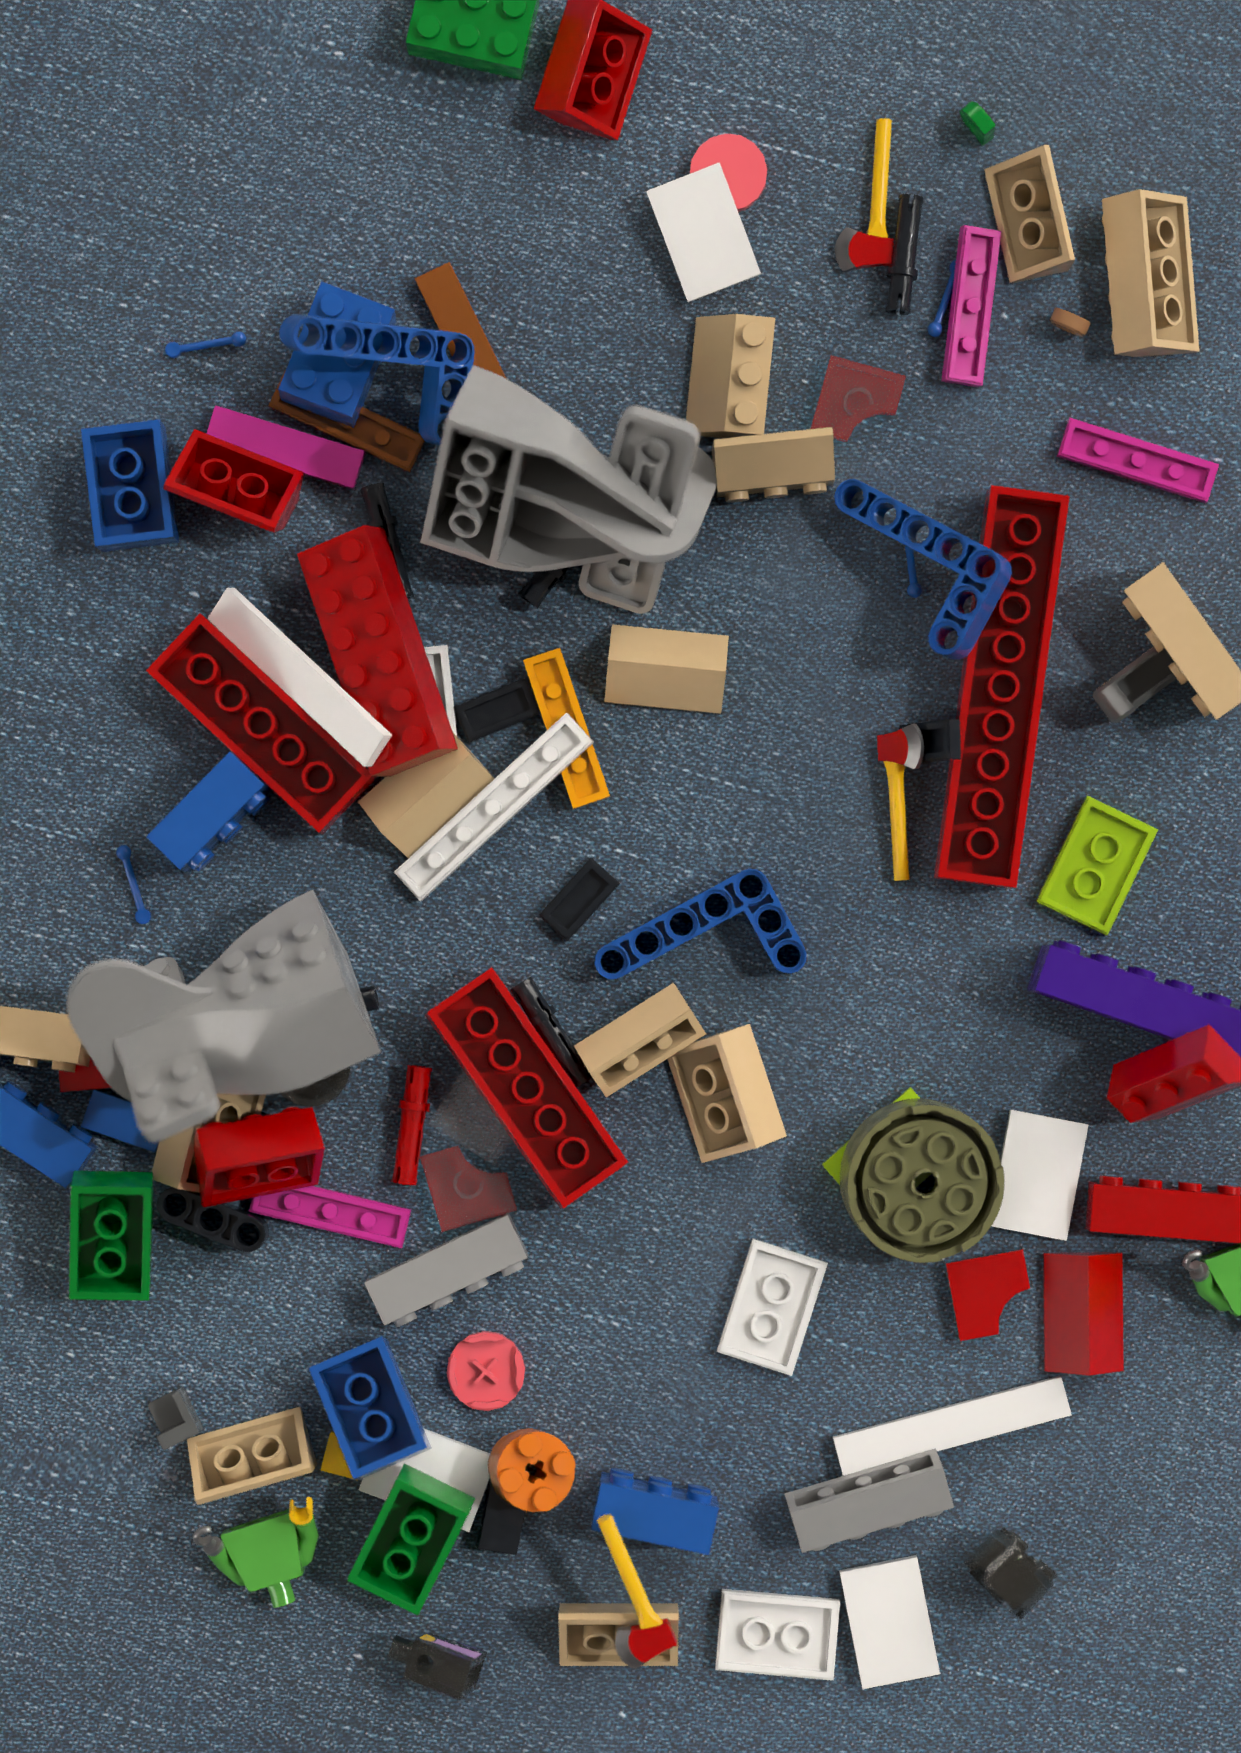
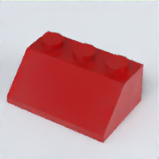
[533,0,652,140]
[163,429,304,533]
[1106,1024,1241,1123]
[194,1107,325,1207]

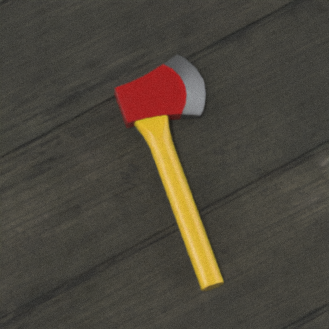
[835,118,894,273]
[877,724,924,881]
[597,1514,677,1669]

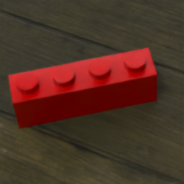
[1085,1175,1241,1243]

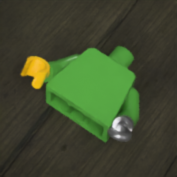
[1183,1243,1241,1316]
[193,1497,319,1608]

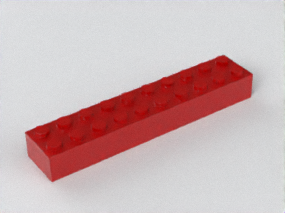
[934,485,1070,889]

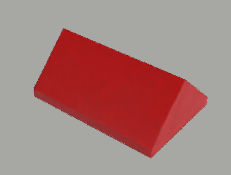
[1043,1252,1124,1376]

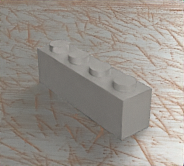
[364,1212,529,1328]
[784,1448,954,1553]

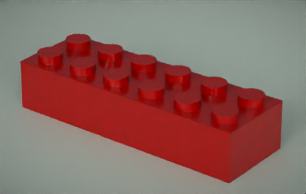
[297,525,458,777]
[146,613,376,835]
[425,967,629,1209]

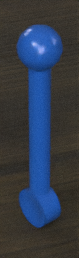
[927,260,956,337]
[165,331,246,358]
[905,545,922,598]
[116,845,152,924]

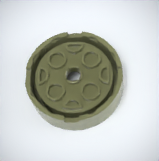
[840,1098,1005,1263]

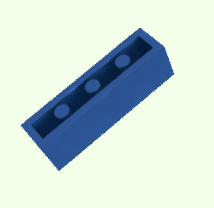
[0,1081,98,1188]

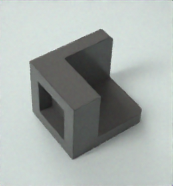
[148,1386,204,1451]

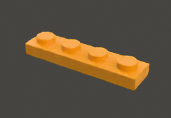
[523,648,610,809]

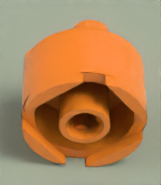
[488,1428,576,1512]

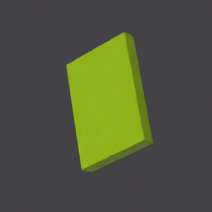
[1035,796,1158,936]

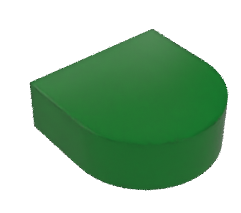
[959,101,996,146]

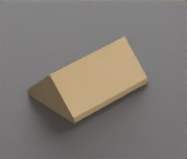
[984,145,1075,283]
[604,624,729,714]
[358,731,495,858]
[187,1407,317,1505]
[559,1603,679,1666]

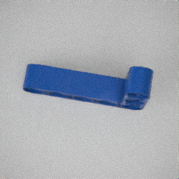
[279,315,475,446]
[834,479,1012,660]
[594,869,807,979]

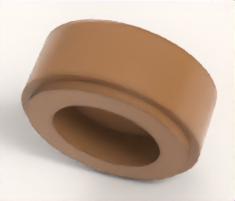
[1049,307,1091,337]

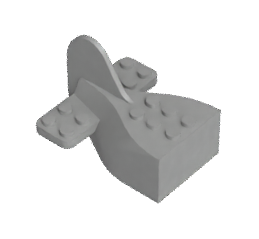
[420,365,717,614]
[66,889,381,1142]

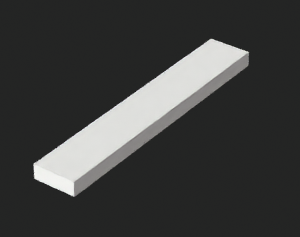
[208,588,392,767]
[394,713,594,901]
[832,1376,1072,1476]

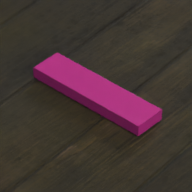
[942,225,1001,387]
[206,405,366,490]
[1057,418,1219,503]
[249,1186,412,1248]

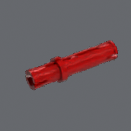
[391,1065,432,1185]

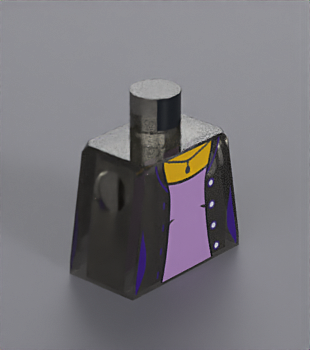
[388,1633,487,1700]

